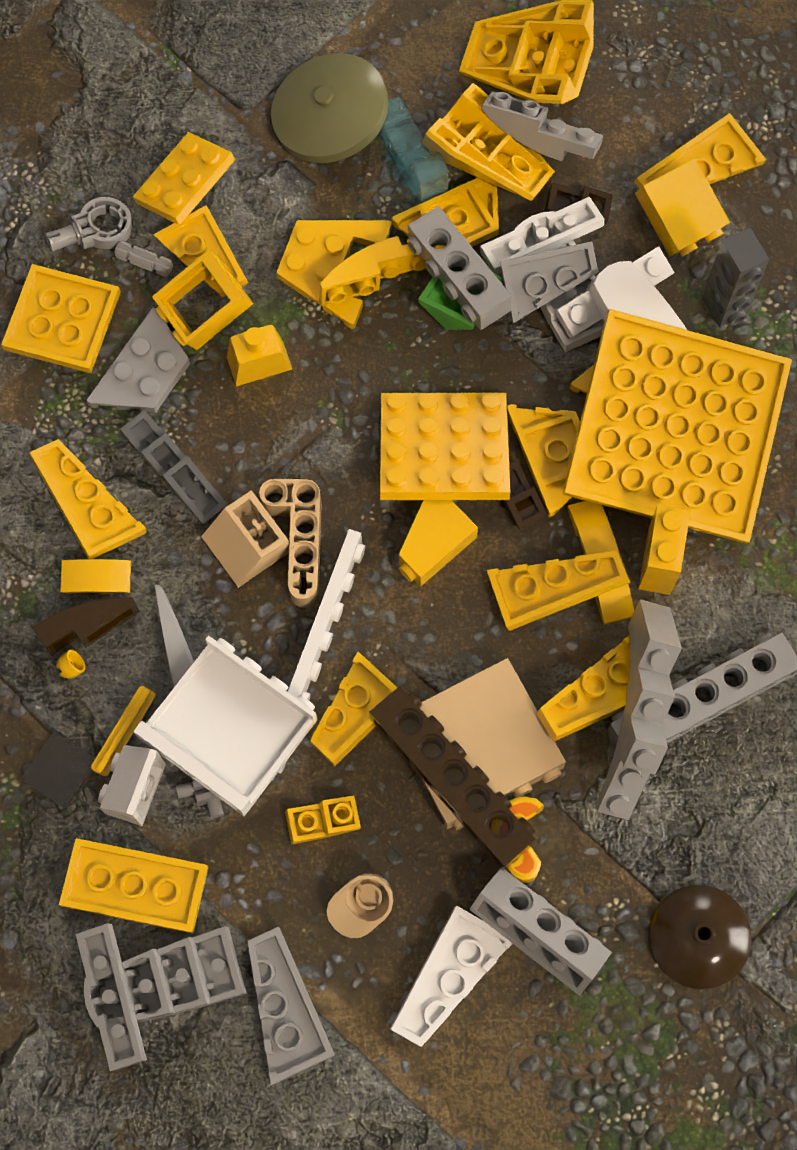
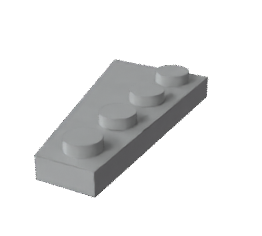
[248,927,335,1086]

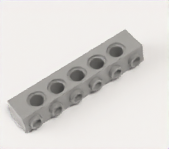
[607,633,797,745]

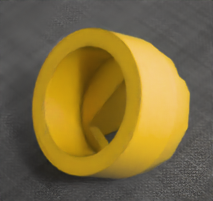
[56,650,85,679]

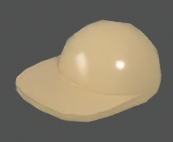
[327,873,394,938]

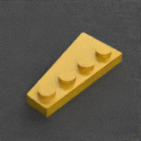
[634,113,766,189]
[487,550,631,631]

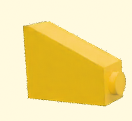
[399,500,478,587]

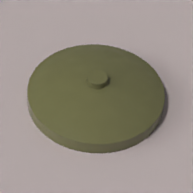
[271,53,389,163]

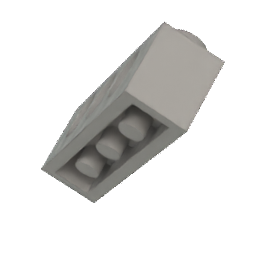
[407,206,512,330]
[470,868,612,996]

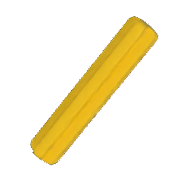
[91,686,156,777]

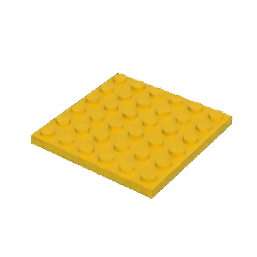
[563,309,792,544]

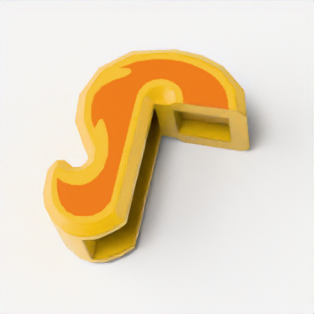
[490,796,544,883]

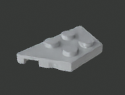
[86,307,190,413]

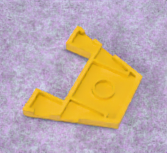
[277,220,392,329]

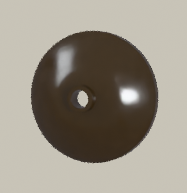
[648,885,752,989]

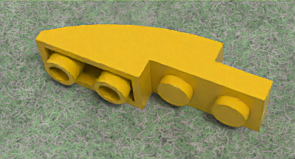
[319,236,435,305]

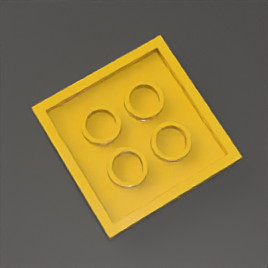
[1,264,121,373]

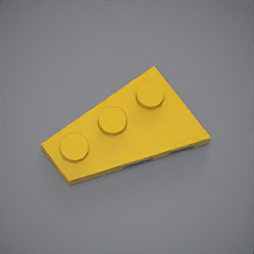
[153,205,248,298]
[310,652,397,766]

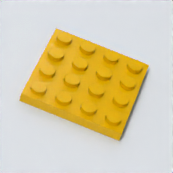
[380,393,510,500]

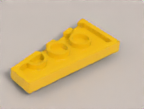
[30,439,146,559]
[537,635,630,742]

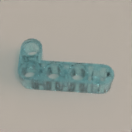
[379,96,448,204]

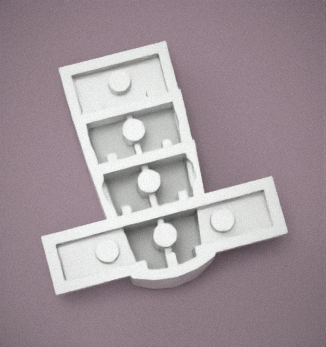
[480,197,605,352]
[554,246,687,338]

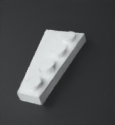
[390,906,513,1047]

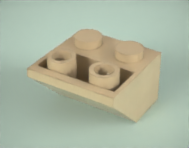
[201,490,289,588]

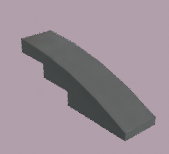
[120,410,228,525]

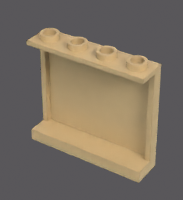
[400,658,566,830]

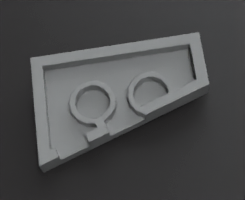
[499,241,598,323]

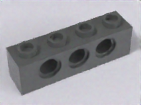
[702,228,769,328]

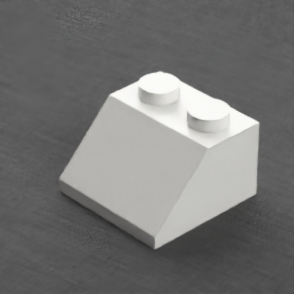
[98,745,166,826]

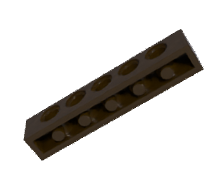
[369,686,536,871]

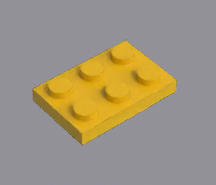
[133,132,235,225]

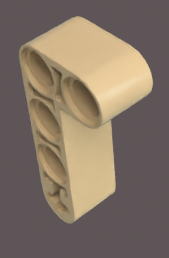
[259,479,322,608]

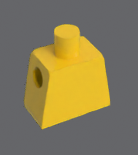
[227,325,292,387]

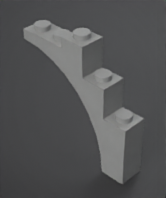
[596,599,682,820]

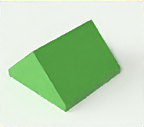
[418,267,503,330]

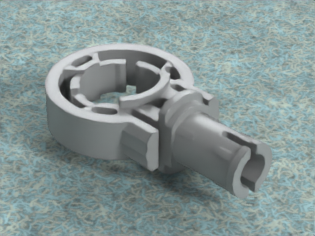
[45,197,132,252]

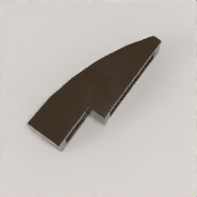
[32,598,140,656]

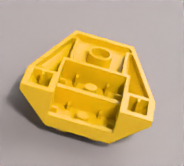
[459,0,594,104]
[422,83,555,201]

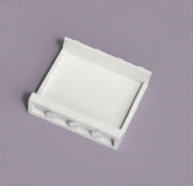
[133,635,317,816]

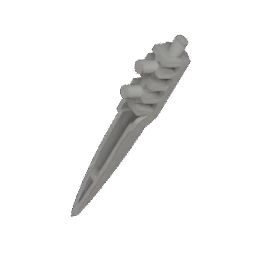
[155,585,224,818]

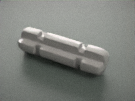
[114,241,173,277]

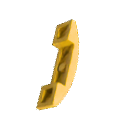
[567,501,634,625]

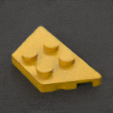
[392,178,499,249]
[507,404,580,517]

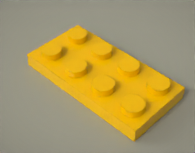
[59,838,208,934]

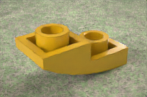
[61,559,131,594]
[285,795,361,844]

